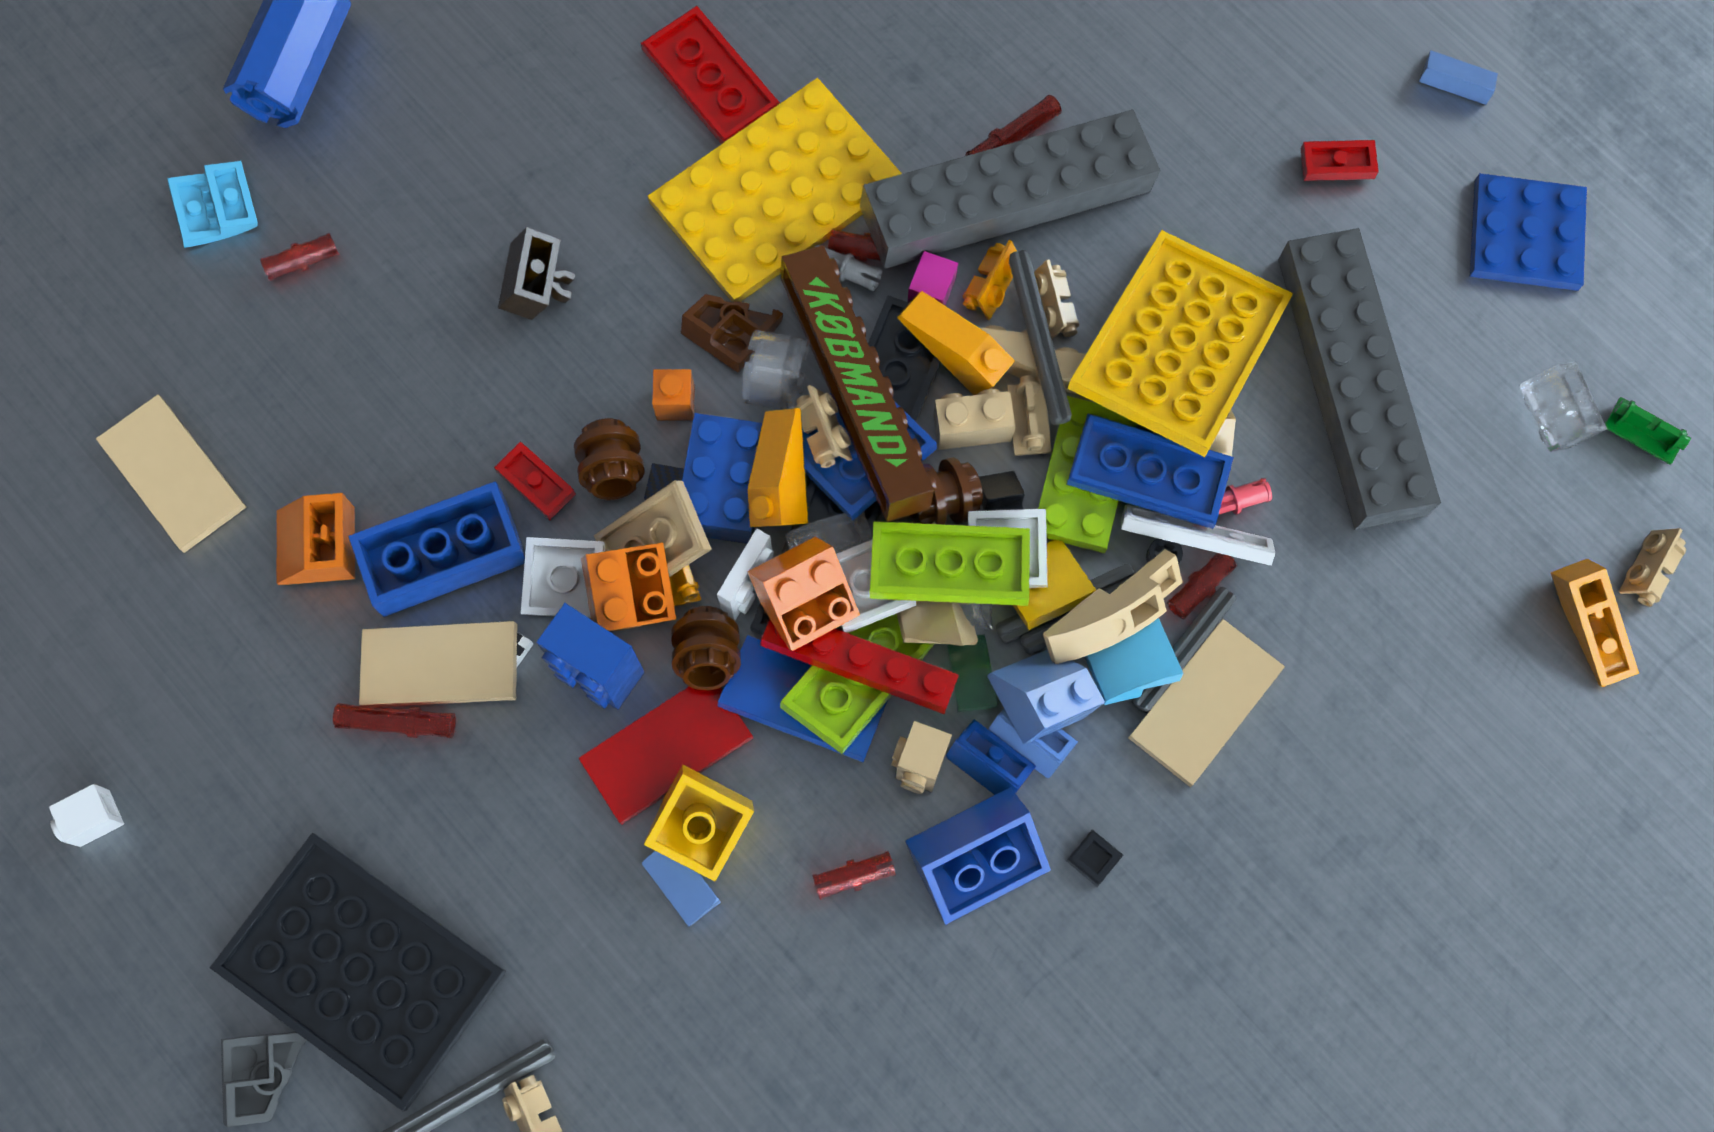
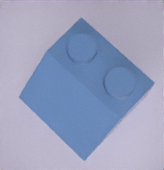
[987,650,1105,745]

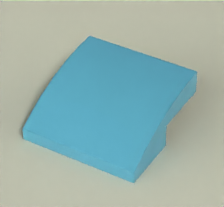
[167,161,258,248]
[1085,618,1184,705]

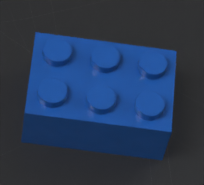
[682,413,762,544]
[536,603,645,710]

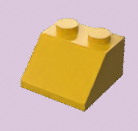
[644,764,754,881]

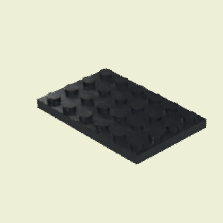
[210,833,506,1111]

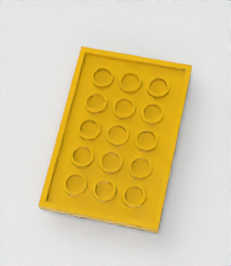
[648,77,902,302]
[1067,230,1293,457]

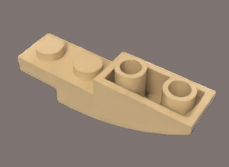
[980,325,1086,395]
[1043,549,1183,664]

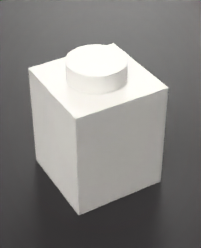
[49,784,124,847]

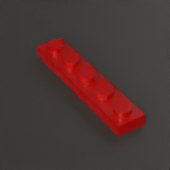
[760,620,959,714]

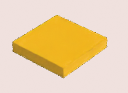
[1013,540,1096,630]

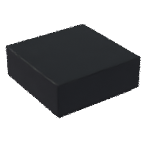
[1067,829,1123,887]

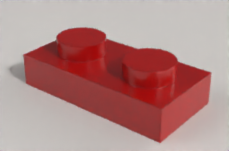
[1300,140,1379,181]
[494,441,576,520]

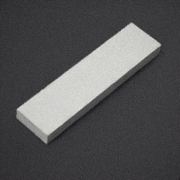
[1121,504,1275,566]

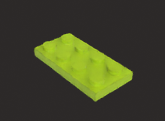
[1038,396,1137,554]
[870,521,1030,606]
[780,614,934,754]

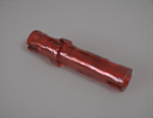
[965,95,1062,156]
[333,703,456,738]

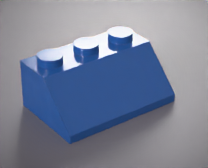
[905,787,1051,925]

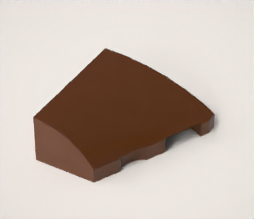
[681,294,783,373]

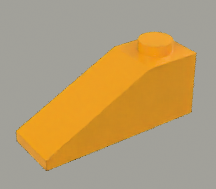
[897,291,1015,395]
[747,408,808,527]
[1551,559,1639,687]

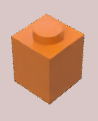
[652,369,695,421]

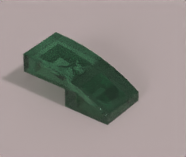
[947,634,997,712]

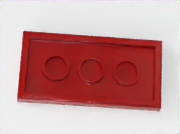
[641,6,780,144]
[578,686,753,825]

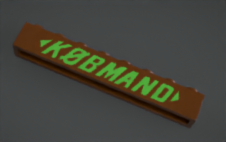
[780,245,937,522]

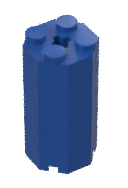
[223,0,351,128]

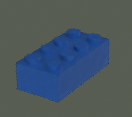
[349,481,525,617]

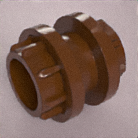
[574,418,645,500]
[908,457,983,525]
[671,606,741,690]

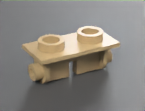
[1034,260,1079,339]
[1007,375,1052,456]
[795,385,853,468]
[1619,528,1686,607]
[502,1074,562,1132]

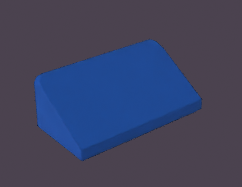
[946,719,1036,795]

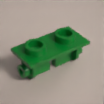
[1603,397,1691,465]

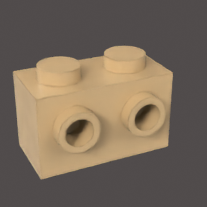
[933,389,1015,450]
[891,721,952,794]

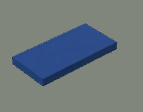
[1066,413,1234,529]
[718,635,888,763]

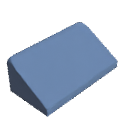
[1419,50,1498,105]
[988,709,1078,778]
[642,851,721,927]

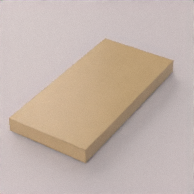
[96,394,247,553]
[1128,619,1285,787]
[359,621,517,708]

